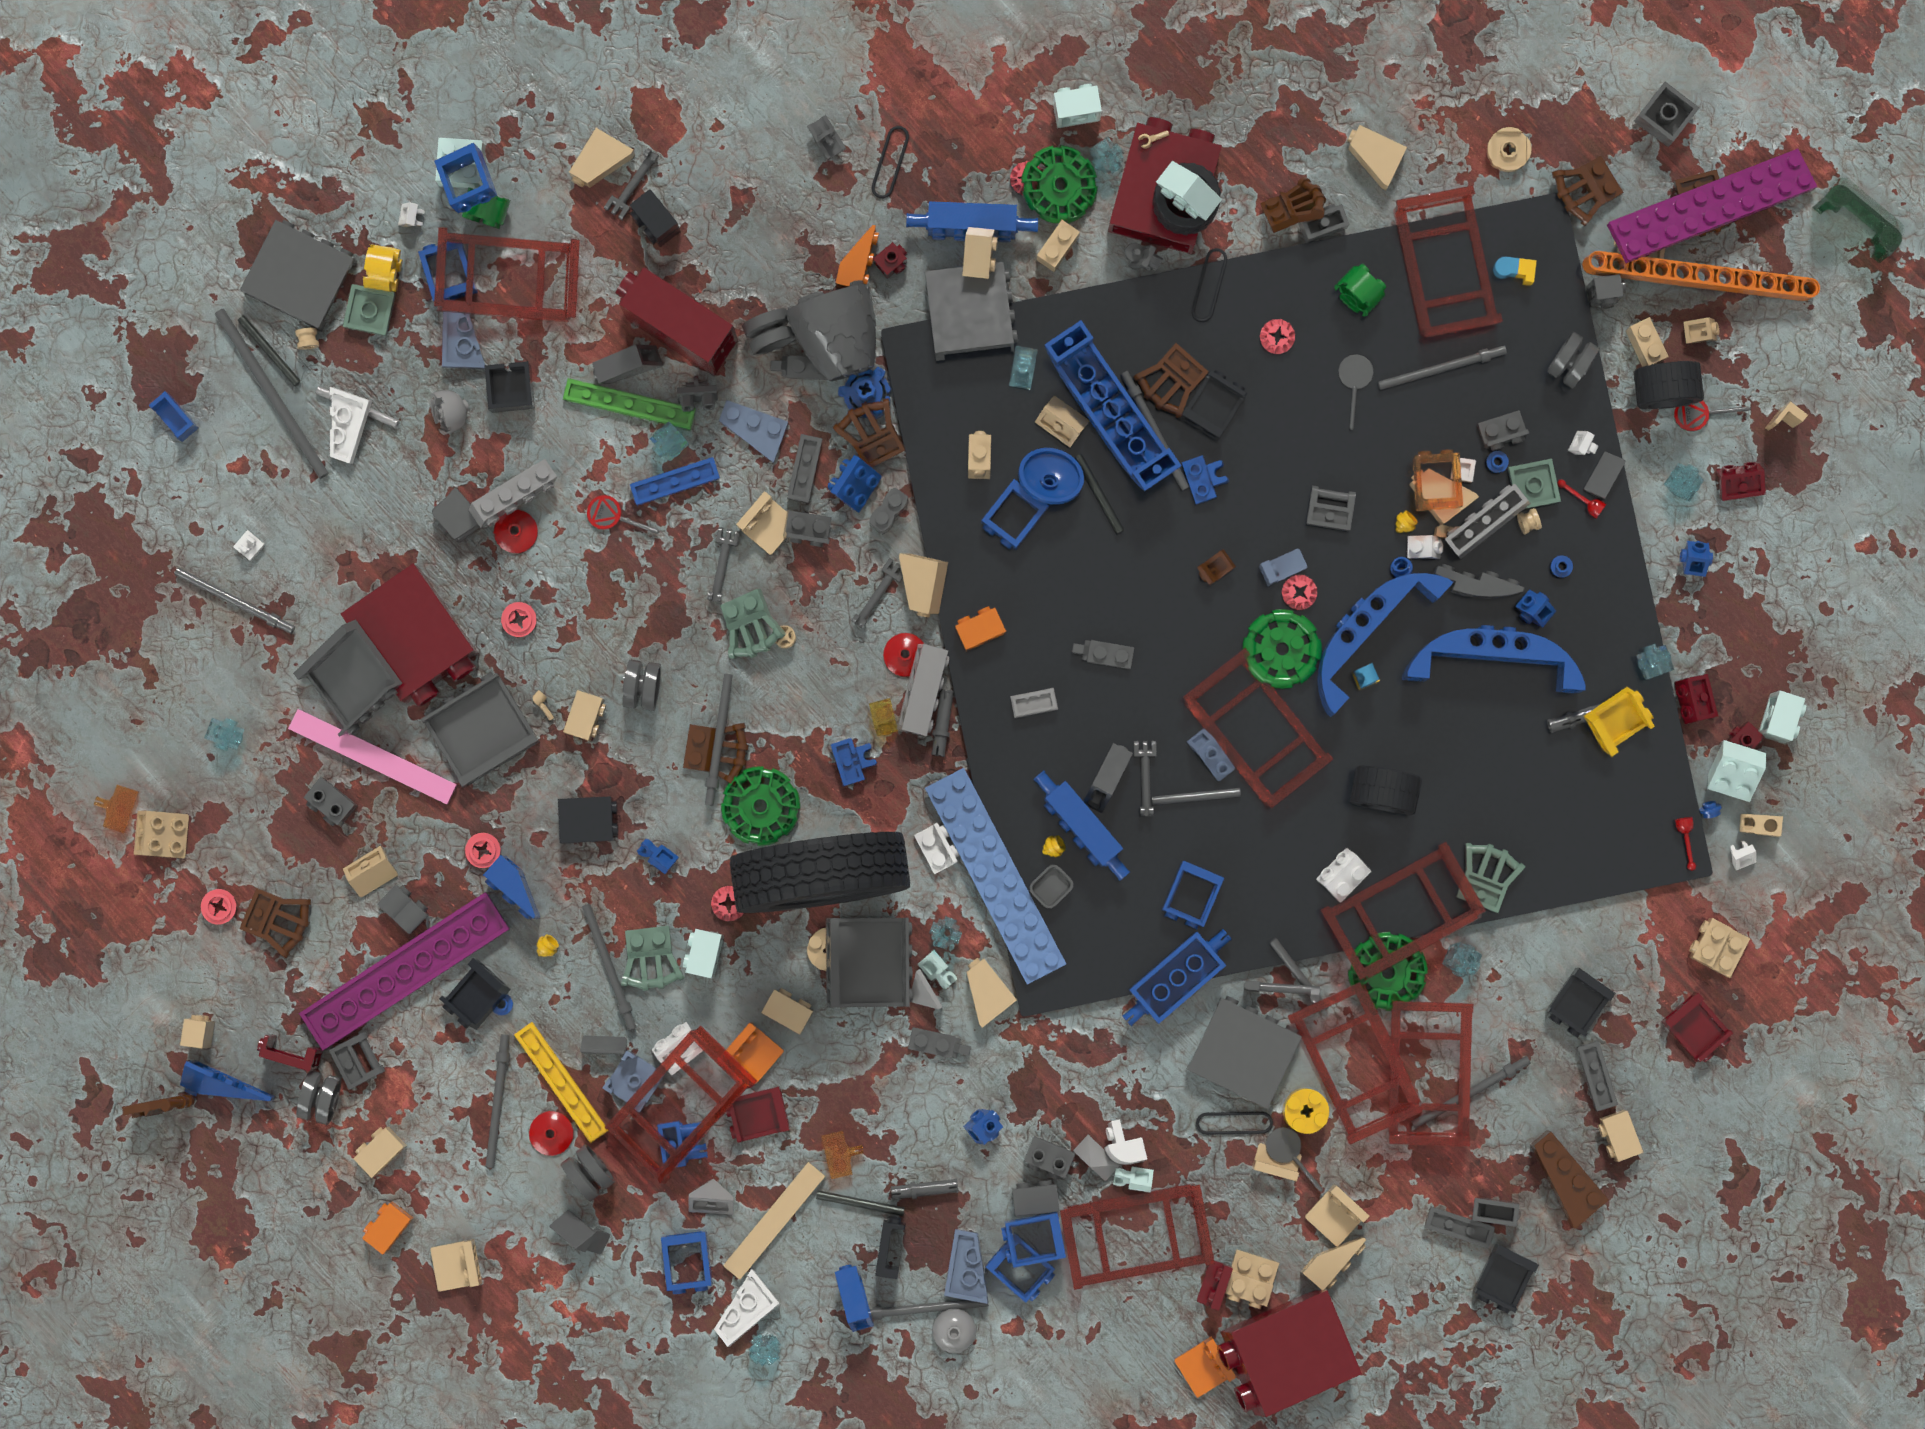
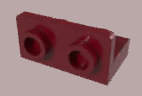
[1716,462,1766,501]
[1674,674,1718,724]
[1197,1260,1233,1311]

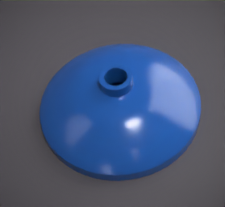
[1018,448,1084,504]

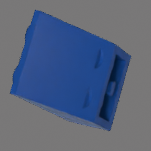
[483,855,540,920]

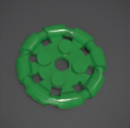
[1021,145,1098,224]
[1242,609,1322,689]
[721,766,800,846]
[1348,932,1428,1011]

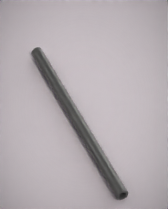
[215,308,329,479]

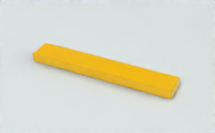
[514,1022,609,1143]

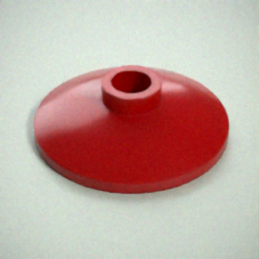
[494,510,538,553]
[883,633,924,677]
[529,1111,574,1156]

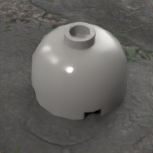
[430,390,469,435]
[932,1309,976,1353]

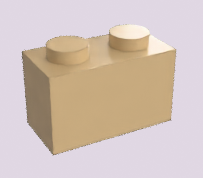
[1036,220,1080,272]
[963,227,998,279]
[1626,317,1669,367]
[563,690,606,742]
[761,988,814,1034]
[180,1014,215,1049]
[1598,1110,1643,1162]
[353,1127,407,1178]

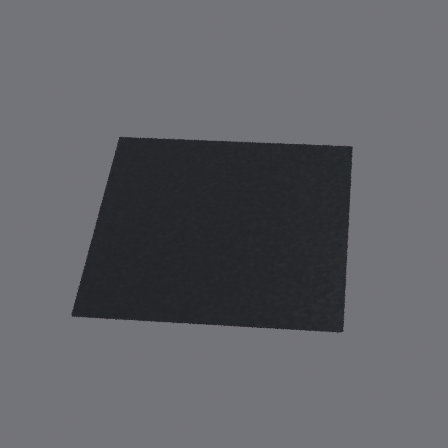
[881,192,1713,1017]

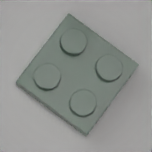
[343,284,396,337]
[1508,459,1561,510]

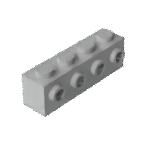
[469,459,557,528]
[1445,484,1531,559]
[897,644,949,736]

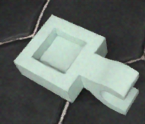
[918,950,957,990]
[1113,1166,1154,1192]

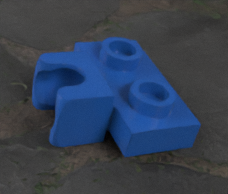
[1182,455,1229,504]
[830,738,877,787]

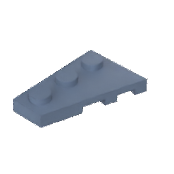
[442,301,485,369]
[719,400,789,464]
[944,1229,989,1304]

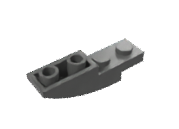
[1433,564,1524,599]

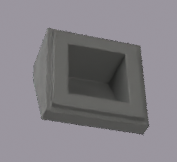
[587,1227,610,1254]

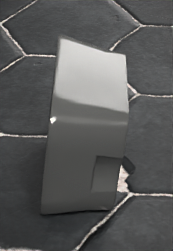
[1030,865,1073,908]

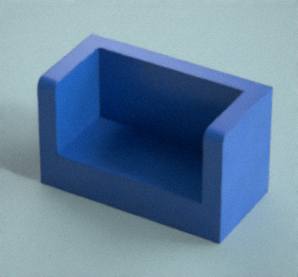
[149,391,199,442]

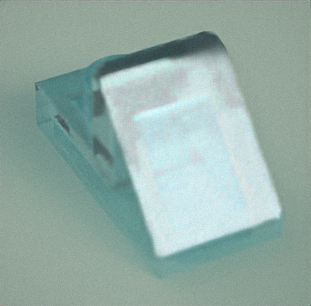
[1009,346,1038,390]

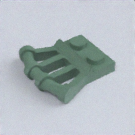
[720,589,786,659]
[1456,843,1526,913]
[621,926,685,991]

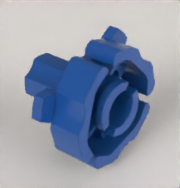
[838,367,891,419]

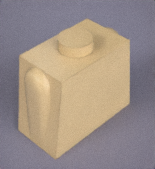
[968,431,991,479]

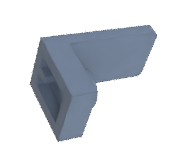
[1259,549,1307,586]
[1187,728,1235,781]

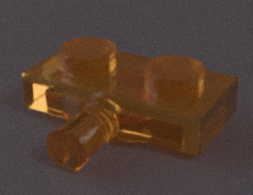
[94,785,139,833]
[821,1131,864,1179]

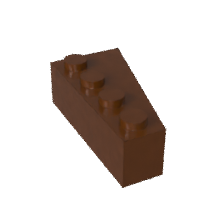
[1530,1130,1609,1229]

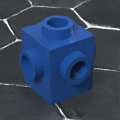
[1679,541,1713,577]
[1516,589,1556,628]
[963,1109,1003,1145]

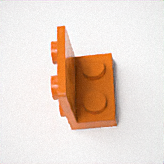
[721,1022,784,1084]
[1174,1336,1237,1398]

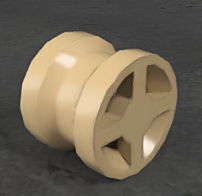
[295,328,319,350]
[1517,508,1542,535]
[775,625,796,649]

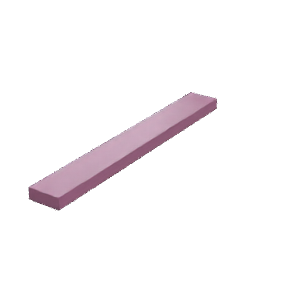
[288,709,457,805]

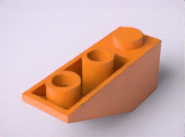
[835,225,879,288]

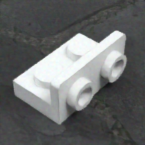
[914,823,959,874]
[652,1022,706,1075]

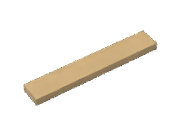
[723,1162,825,1279]

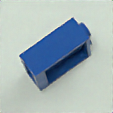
[434,143,497,213]
[418,238,478,305]
[981,479,1049,549]
[1162,861,1224,929]
[1001,1212,1066,1268]
[661,1231,713,1294]
[985,1232,1055,1303]
[835,1265,874,1332]

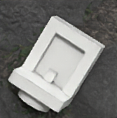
[1407,535,1443,559]

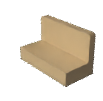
[1035,396,1089,447]
[1765,401,1808,431]
[343,846,398,897]
[1252,1143,1302,1181]

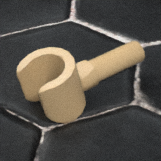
[1138,131,1169,149]
[1434,525,1460,539]
[533,690,554,721]

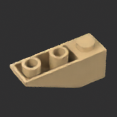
[1301,1236,1366,1290]

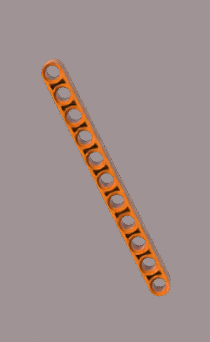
[1582,251,1820,301]

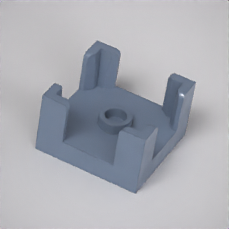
[603,1050,666,1112]

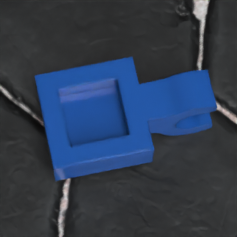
[637,839,679,874]

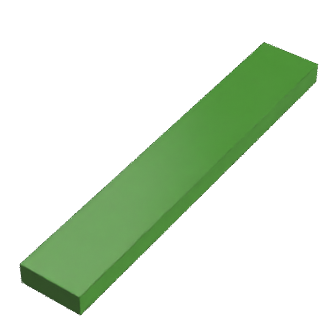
[563,378,696,430]

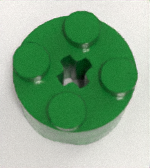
[461,187,511,229]
[1334,264,1386,316]

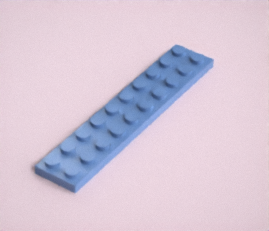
[925,768,1066,984]

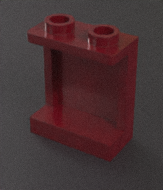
[1661,992,1733,1062]
[257,1034,323,1072]
[724,1086,790,1143]

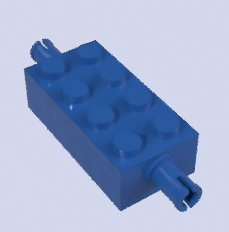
[906,201,1038,243]
[1033,771,1130,881]
[1122,929,1232,1027]

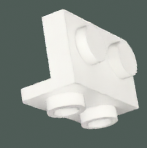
[1316,848,1371,903]

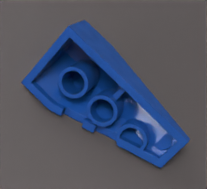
[180,1060,276,1101]

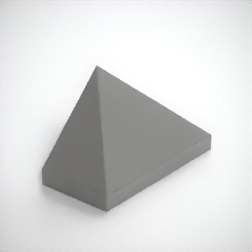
[912,969,942,1009]
[1073,1135,1120,1181]
[689,1179,733,1215]

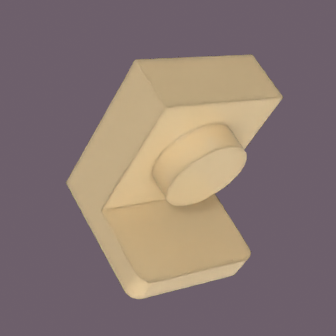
[1684,318,1719,344]

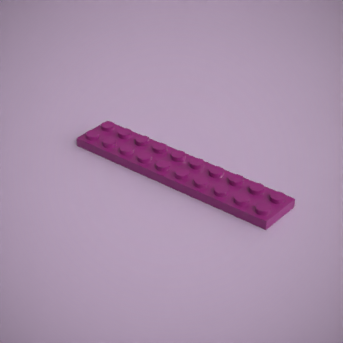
[1607,149,1817,263]
[299,892,510,1051]

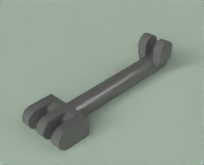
[604,148,659,220]
[707,527,740,603]
[851,558,903,629]
[1134,741,1156,816]
[1244,981,1320,1004]

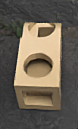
[1739,814,1783,837]

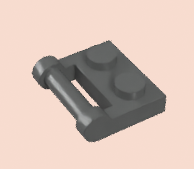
[1306,485,1356,531]
[329,1032,385,1090]

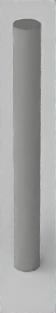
[316,386,399,428]

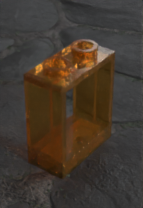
[1413,450,1463,511]

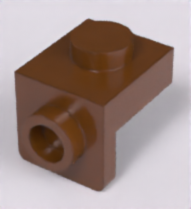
[1197,549,1236,585]

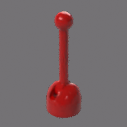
[1557,479,1607,518]
[1675,817,1696,871]

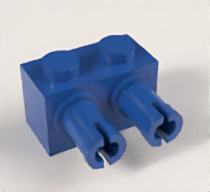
[657,1120,708,1169]

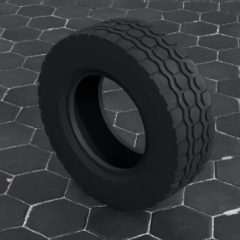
[730,832,910,913]

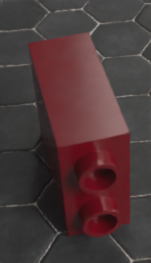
[1108,117,1222,255]
[616,267,738,376]
[340,563,479,707]
[1217,1290,1362,1417]

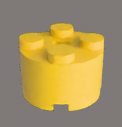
[363,244,403,292]
[1282,1088,1329,1134]

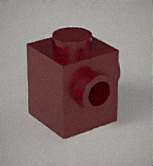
[873,242,908,279]
[1727,722,1764,749]

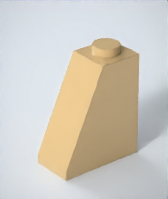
[1347,125,1407,191]
[569,128,635,188]
[1409,469,1479,525]
[899,553,948,617]
[967,958,1017,1028]

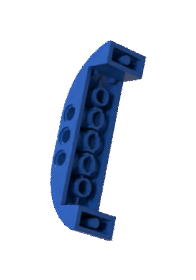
[1044,320,1182,491]
[1317,573,1453,717]
[1402,625,1586,694]

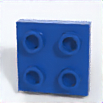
[828,455,882,513]

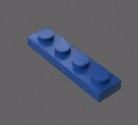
[630,457,720,506]

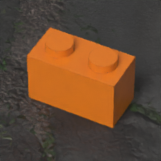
[955,606,1006,652]
[362,1202,413,1255]

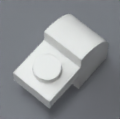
[1104,1119,1147,1165]

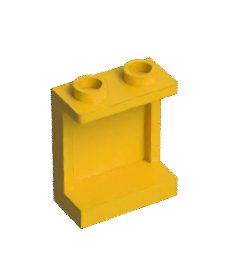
[1584,687,1655,757]

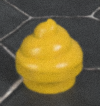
[1395,510,1418,533]
[1042,835,1066,857]
[536,934,559,957]

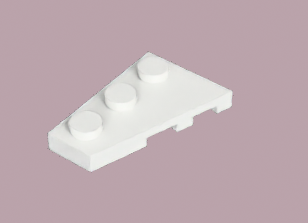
[330,387,372,464]
[714,1269,780,1347]

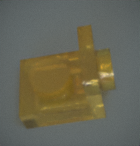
[869,698,898,736]

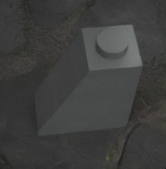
[592,344,663,384]
[1083,743,1133,813]

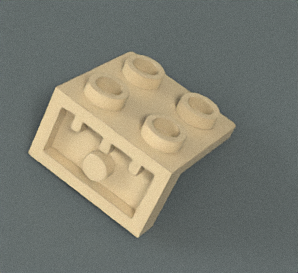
[736,491,787,555]
[134,811,189,858]
[1305,1184,1369,1247]
[430,1239,482,1291]

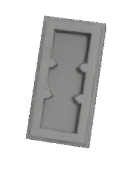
[1010,688,1058,718]

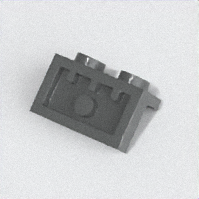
[1477,410,1530,451]
[783,510,832,547]

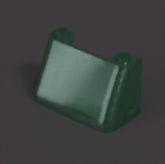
[1812,177,1905,263]

